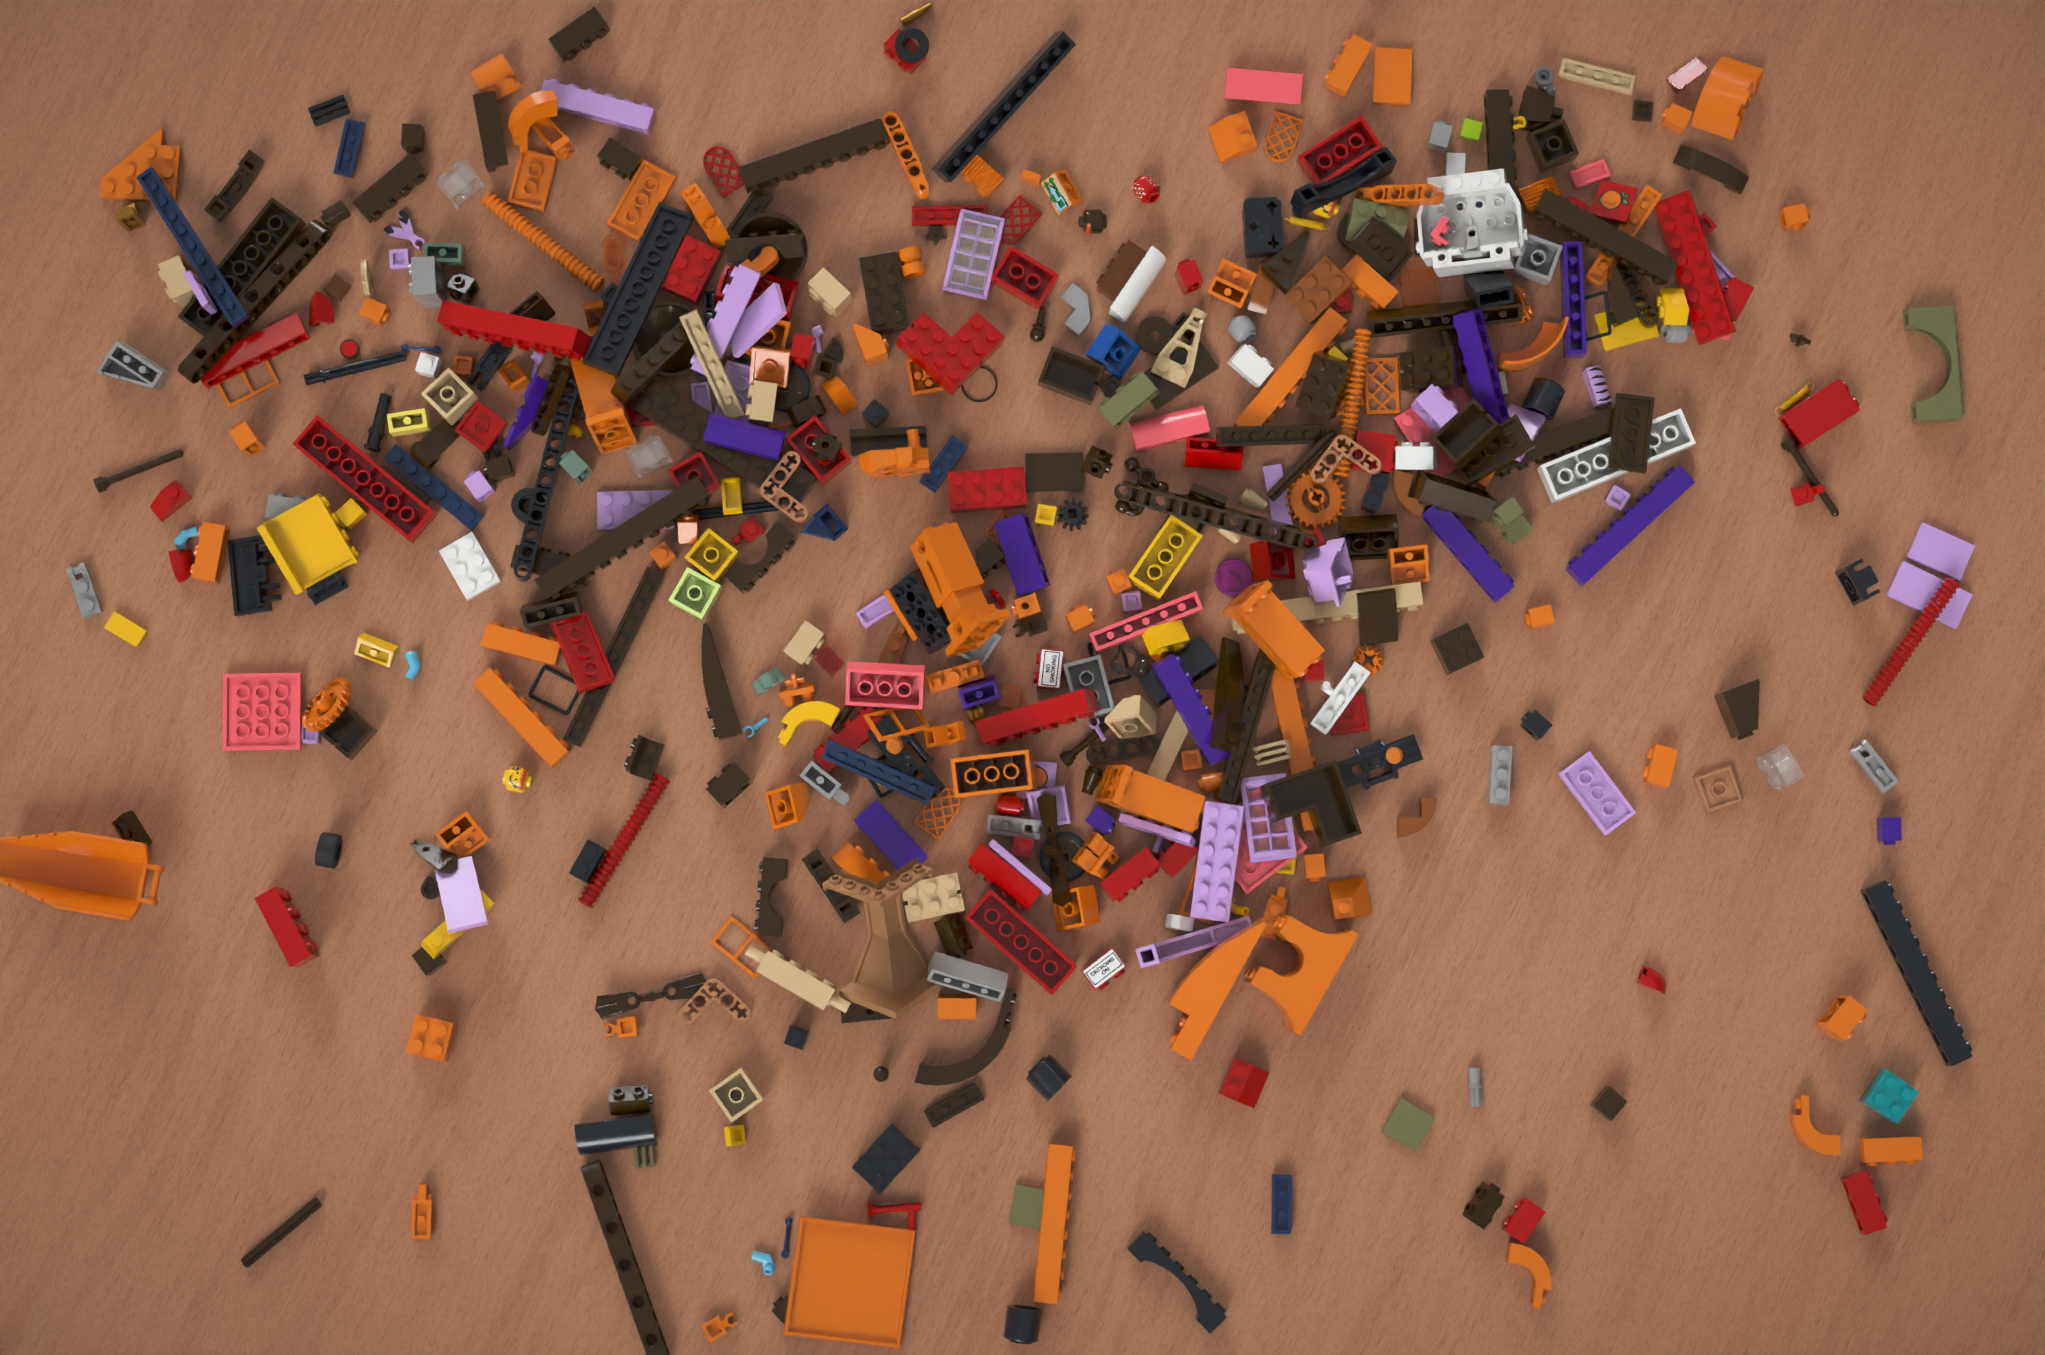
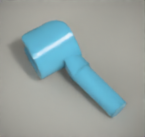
[743,717,768,737]

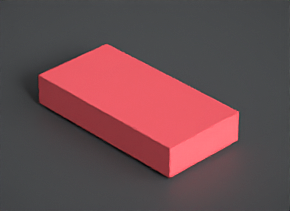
[1568,159,1611,190]

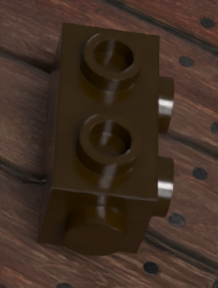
[933,912,973,958]
[609,1085,654,1116]
[1462,1182,1505,1229]

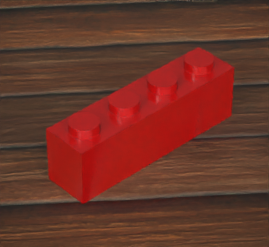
[813,706,883,774]

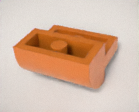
[469,53,522,101]
[1207,258,1257,308]
[1387,544,1430,585]
[435,810,490,859]

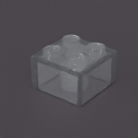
[436,159,485,209]
[625,435,673,478]
[1756,743,1805,790]

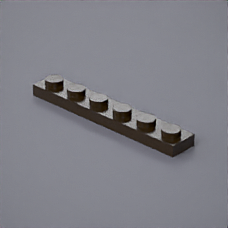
[1216,424,1326,447]

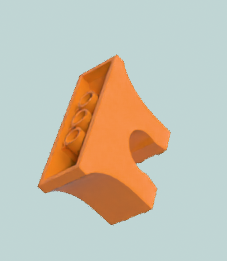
[1243,914,1359,1036]

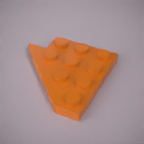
[99,129,182,203]

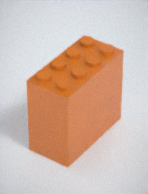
[950,750,1038,798]

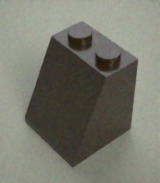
[1714,679,1760,740]

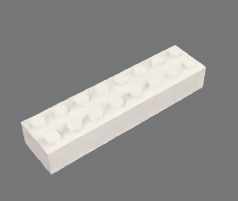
[1537,408,1696,504]

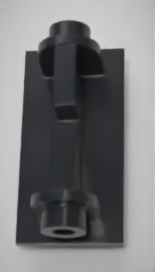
[306,571,349,605]

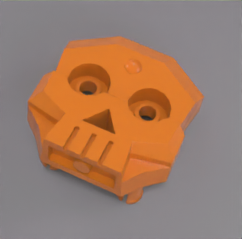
[859,429,930,478]

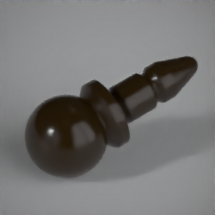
[1030,306,1046,342]

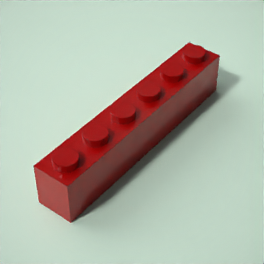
[201,313,311,389]

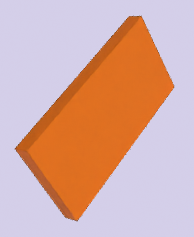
[606,159,677,243]

